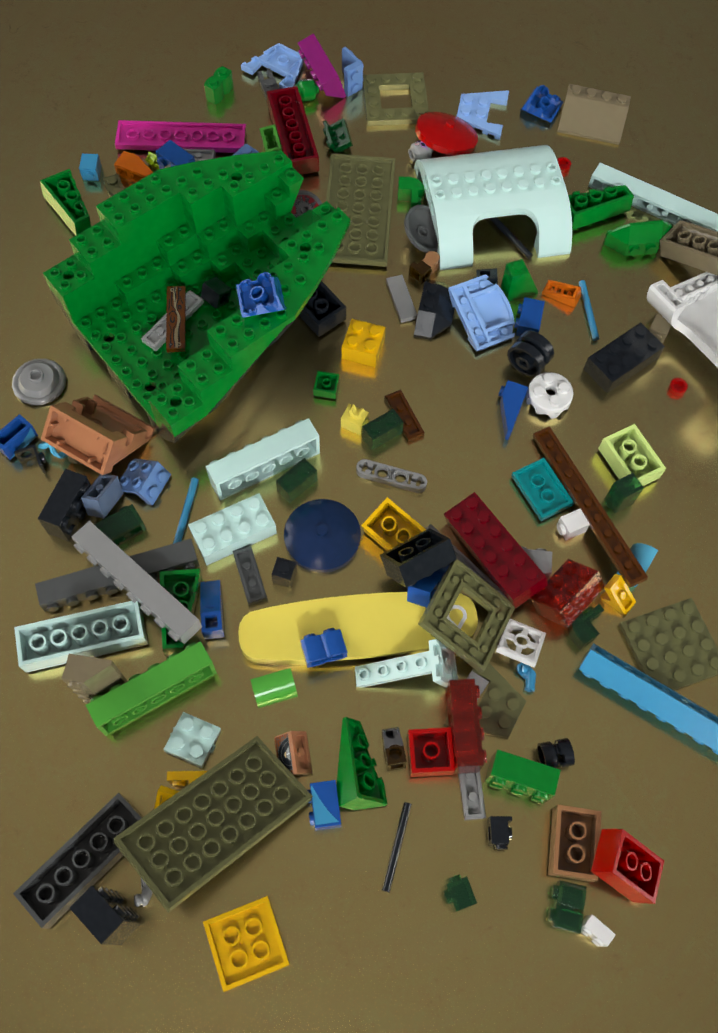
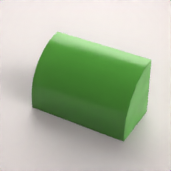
[259,124,282,152]
[250,668,298,708]

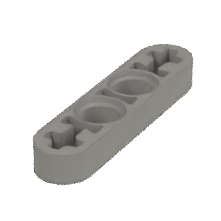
[356,459,427,493]

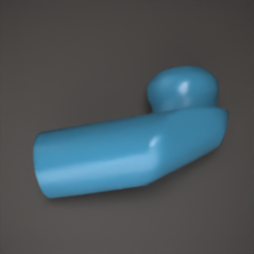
[516,662,536,692]

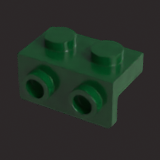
[323,118,353,154]

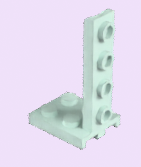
[355,639,459,691]

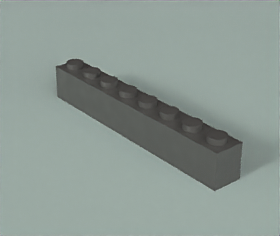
[35,539,199,612]

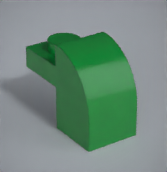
[398,176,425,209]

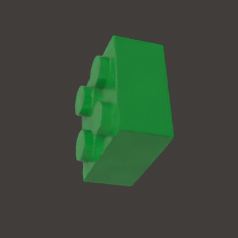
[313,371,340,399]

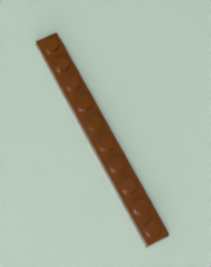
[533,426,648,588]

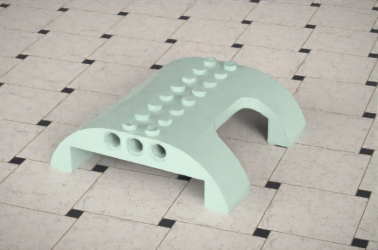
[414,145,572,270]

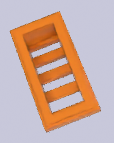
[542,280,581,307]

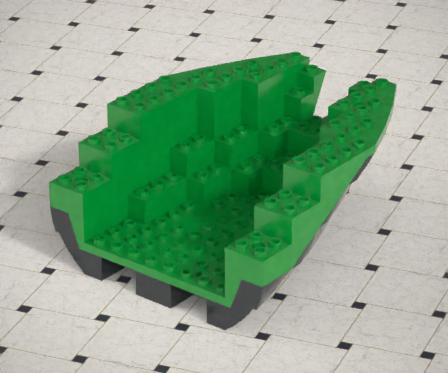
[43,150,350,444]

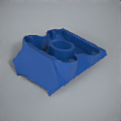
[521,85,564,123]
[236,272,286,318]

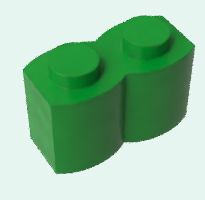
[204,66,233,104]

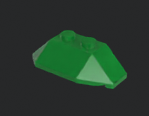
[603,220,673,256]

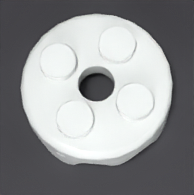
[526,372,574,419]

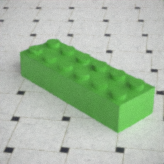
[86,641,217,736]

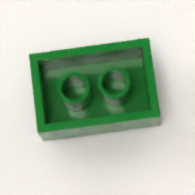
[485,749,561,803]

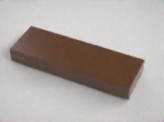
[384,390,425,442]

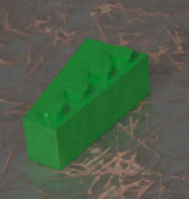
[40,169,91,236]
[568,185,634,230]
[160,569,202,656]

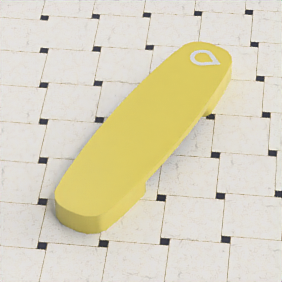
[238,592,478,665]

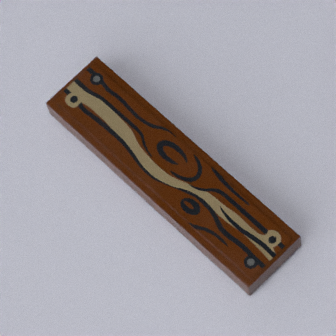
[166,286,186,352]

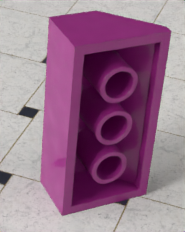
[298,33,347,98]

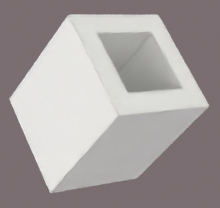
[557,508,590,540]

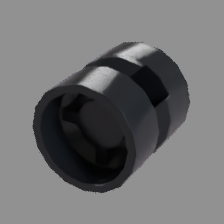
[537,738,575,768]

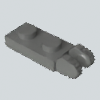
[257,69,279,101]

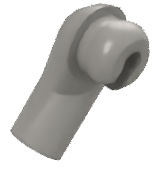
[134,878,153,907]

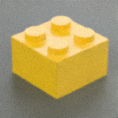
[341,319,386,367]

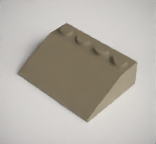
[557,84,631,145]

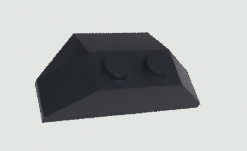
[414,279,455,340]

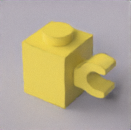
[341,404,370,436]

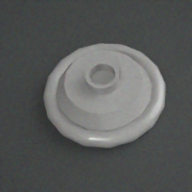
[12,358,66,405]

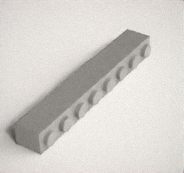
[71,521,202,644]

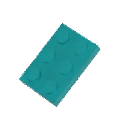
[511,458,574,521]

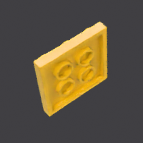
[203,896,290,992]

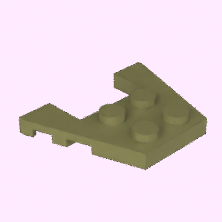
[443,663,527,739]

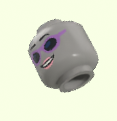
[408,140,433,162]

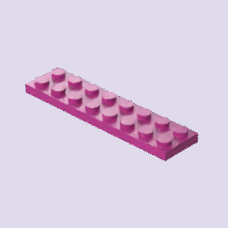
[115,120,246,153]

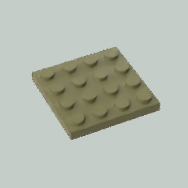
[619,598,718,691]

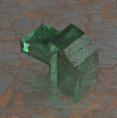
[568,604,604,650]

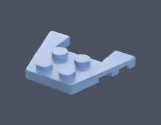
[241,43,304,89]
[457,90,509,140]

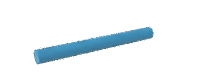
[579,280,600,341]
[173,477,199,544]

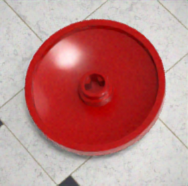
[415,112,478,156]

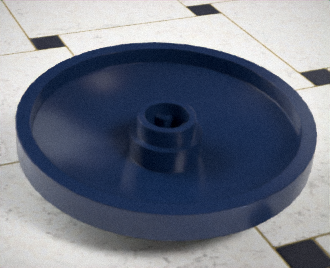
[284,499,361,573]

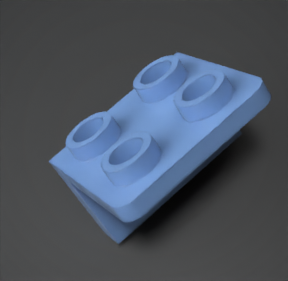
[342,47,364,97]
[119,458,171,505]

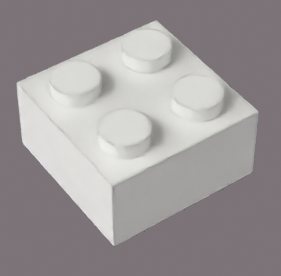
[578,914,616,947]

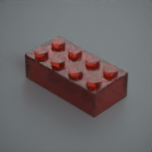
[445,679,487,774]

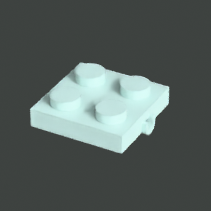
[163,712,221,768]

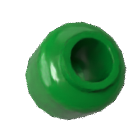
[295,79,319,101]

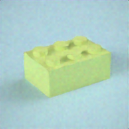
[598,424,666,493]

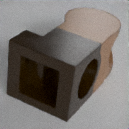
[409,251,440,284]

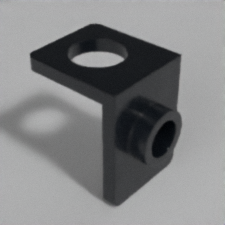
[14,444,47,474]

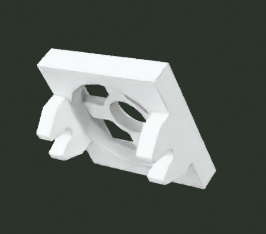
[496,619,546,667]

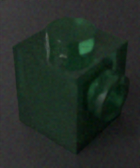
[443,874,477,912]

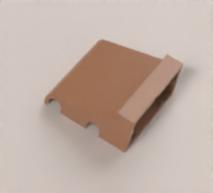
[41,395,155,475]

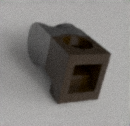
[382,727,407,771]

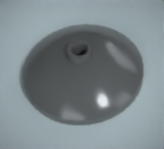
[404,205,438,253]

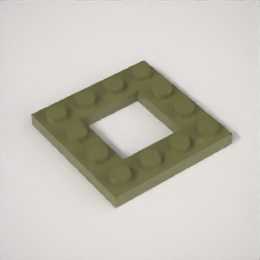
[363,72,429,126]
[418,559,515,672]

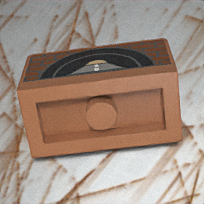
[274,731,312,775]

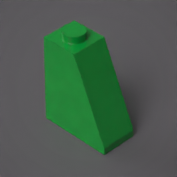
[500,259,538,302]

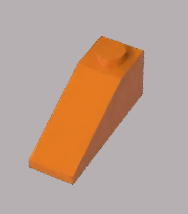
[114,151,153,183]

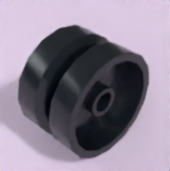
[507,330,554,377]

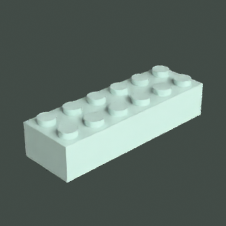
[206,418,320,501]
[14,601,148,673]

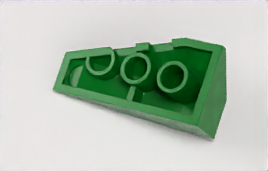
[336,717,388,810]

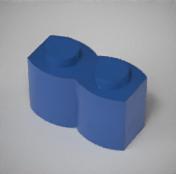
[300,628,347,668]

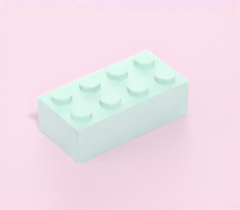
[188,493,277,566]

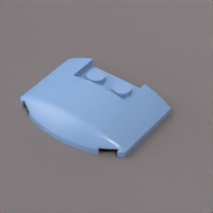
[448,274,515,352]

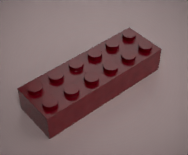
[266,86,319,175]
[444,492,548,608]

